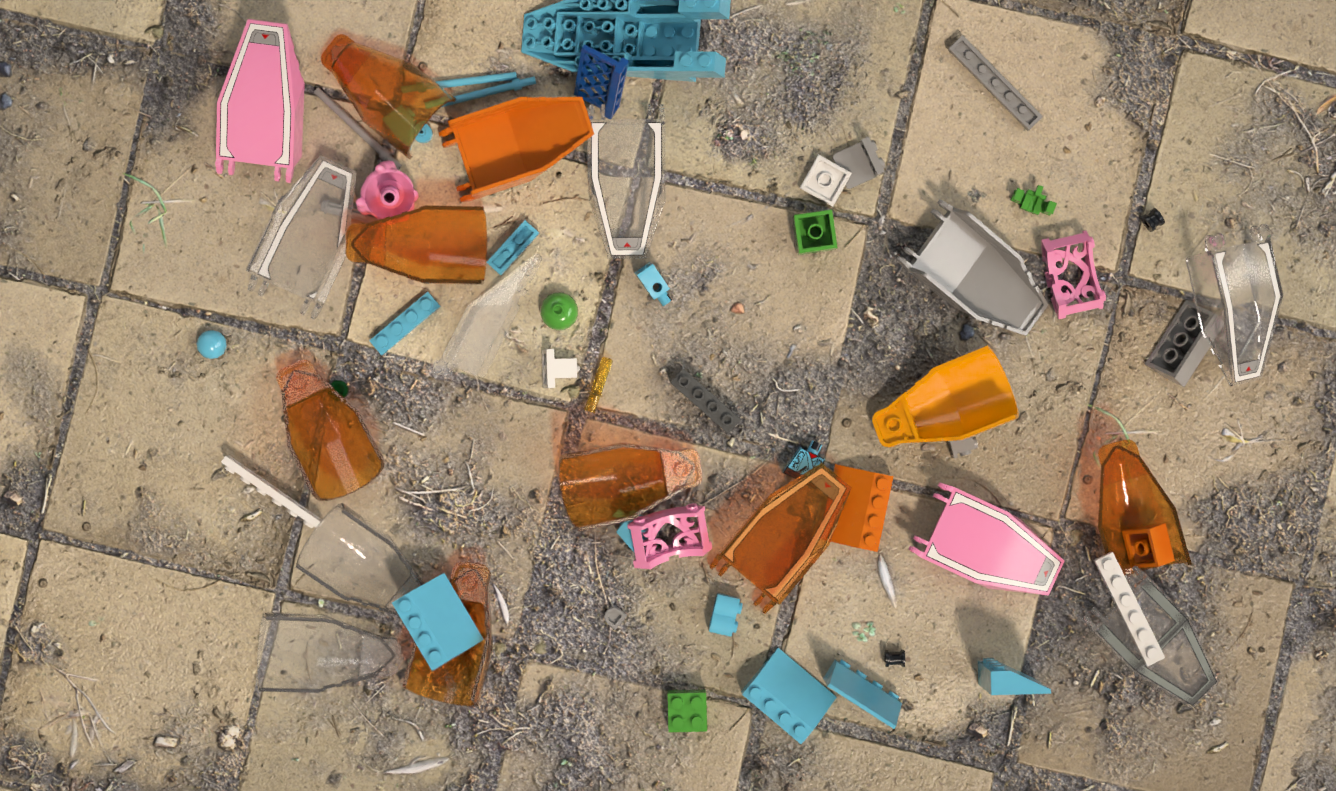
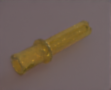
[584,357,613,413]

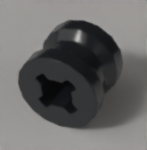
[1141,208,1165,232]

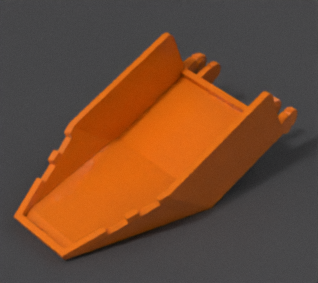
[439,97,595,202]

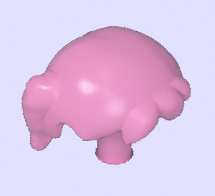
[356,160,419,223]

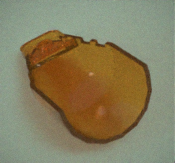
[321,34,457,159]
[346,205,487,285]
[276,360,385,501]
[1098,439,1192,577]
[558,443,702,531]
[402,561,493,707]

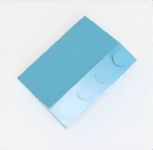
[392,573,484,671]
[741,648,837,744]
[978,658,1051,695]
[823,659,902,729]

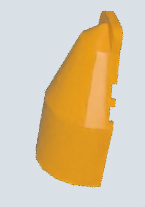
[872,345,1019,448]

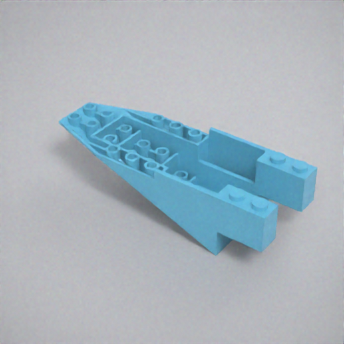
[521,0,731,82]

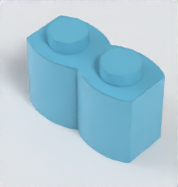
[708,593,743,637]

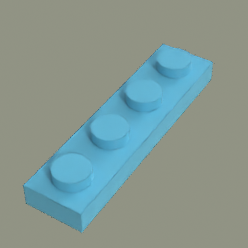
[369,292,441,356]

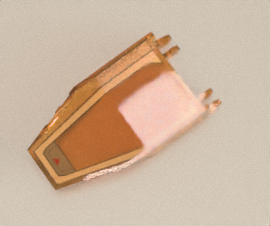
[709,463,851,614]

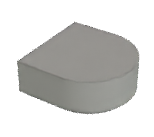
[604,606,627,630]

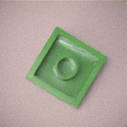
[792,210,838,255]
[668,689,707,732]

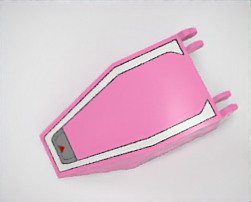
[215,19,305,183]
[908,482,1064,596]

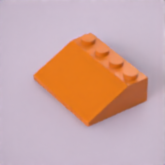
[820,464,894,552]

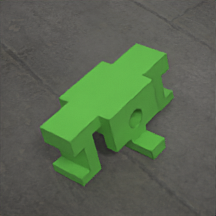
[1010,185,1057,216]

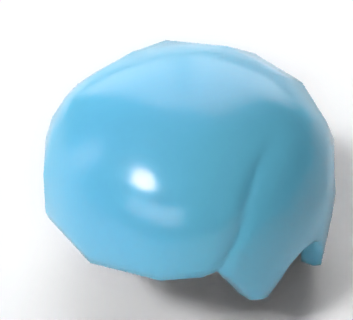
[196,330,227,359]

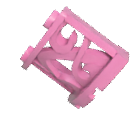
[1041,231,1106,319]
[627,503,712,569]

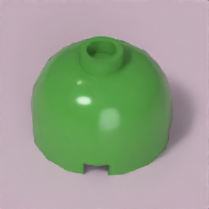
[540,292,578,330]

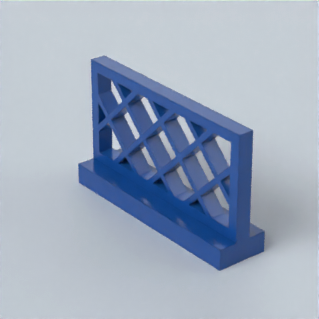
[574,44,629,120]

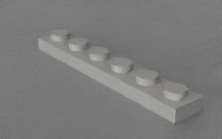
[948,35,1043,131]

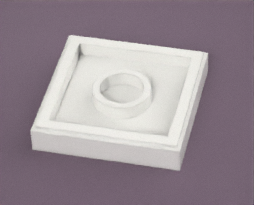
[800,154,852,207]

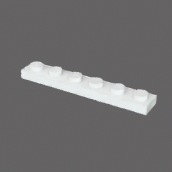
[221,455,324,528]
[1094,552,1165,666]

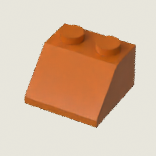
[1122,523,1175,568]

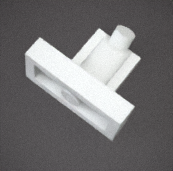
[542,349,580,388]

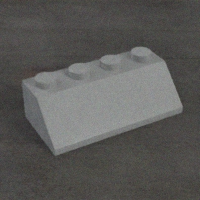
[1145,300,1225,387]

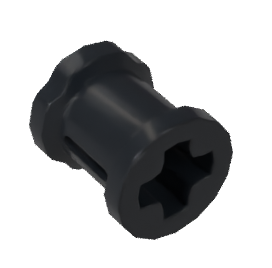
[884,650,906,667]

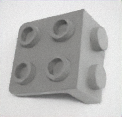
[833,136,886,189]

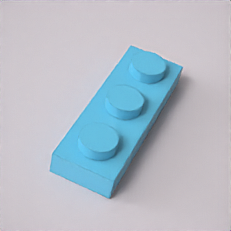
[486,220,540,275]

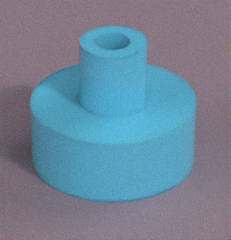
[413,123,433,144]

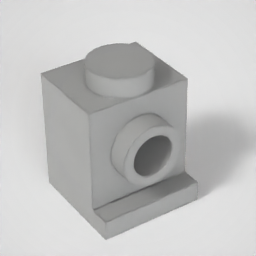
[947,437,978,458]

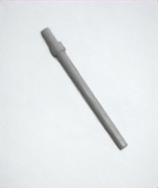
[314,87,402,170]

